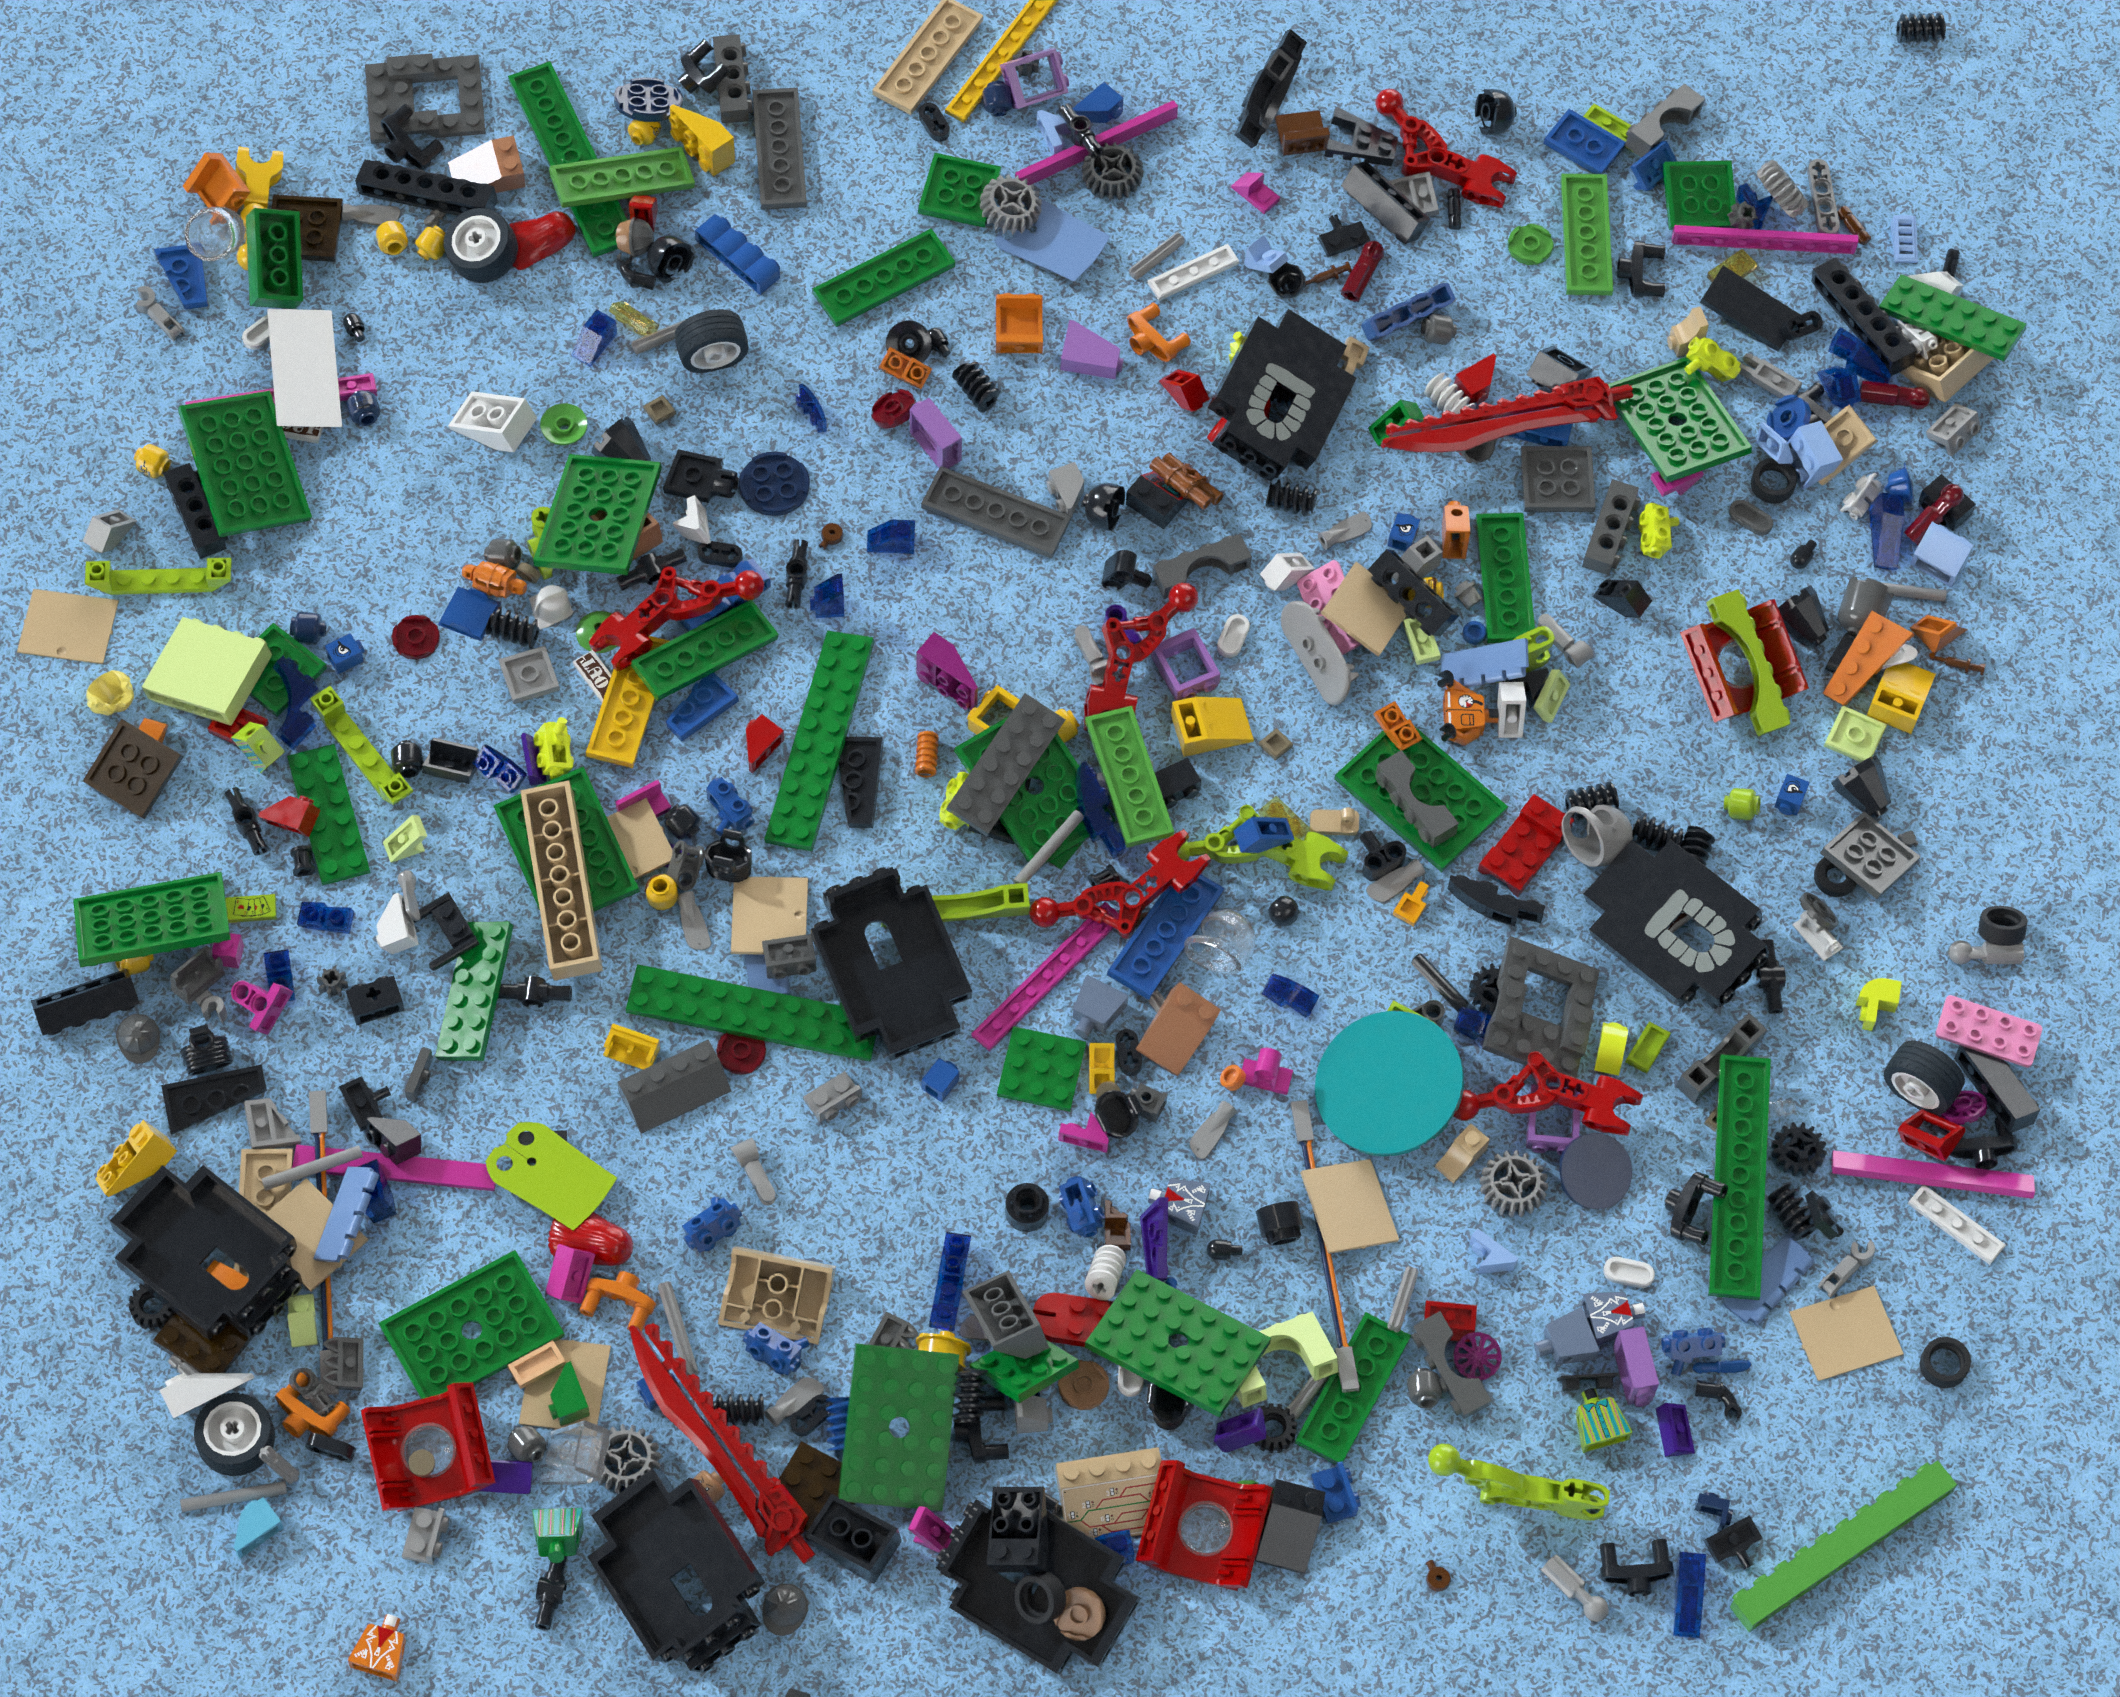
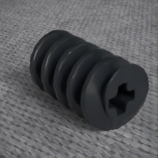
[1896,13,1946,43]
[952,362,1001,413]
[1266,479,1318,517]
[485,607,539,649]
[1565,781,1619,819]
[1632,813,1684,851]
[1680,825,1716,866]
[1767,1184,1817,1241]
[952,1367,988,1423]
[712,1393,764,1427]

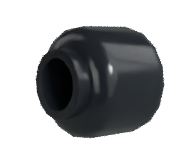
[391,740,424,778]
[664,803,701,840]

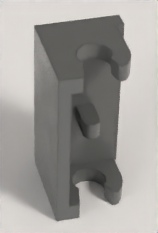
[170,945,225,1005]

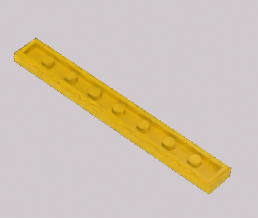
[945,0,1059,123]

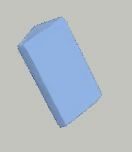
[1756,422,1793,464]

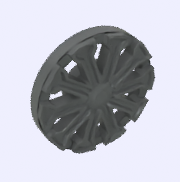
[1799,892,1839,931]

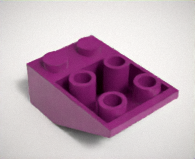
[916,632,978,710]

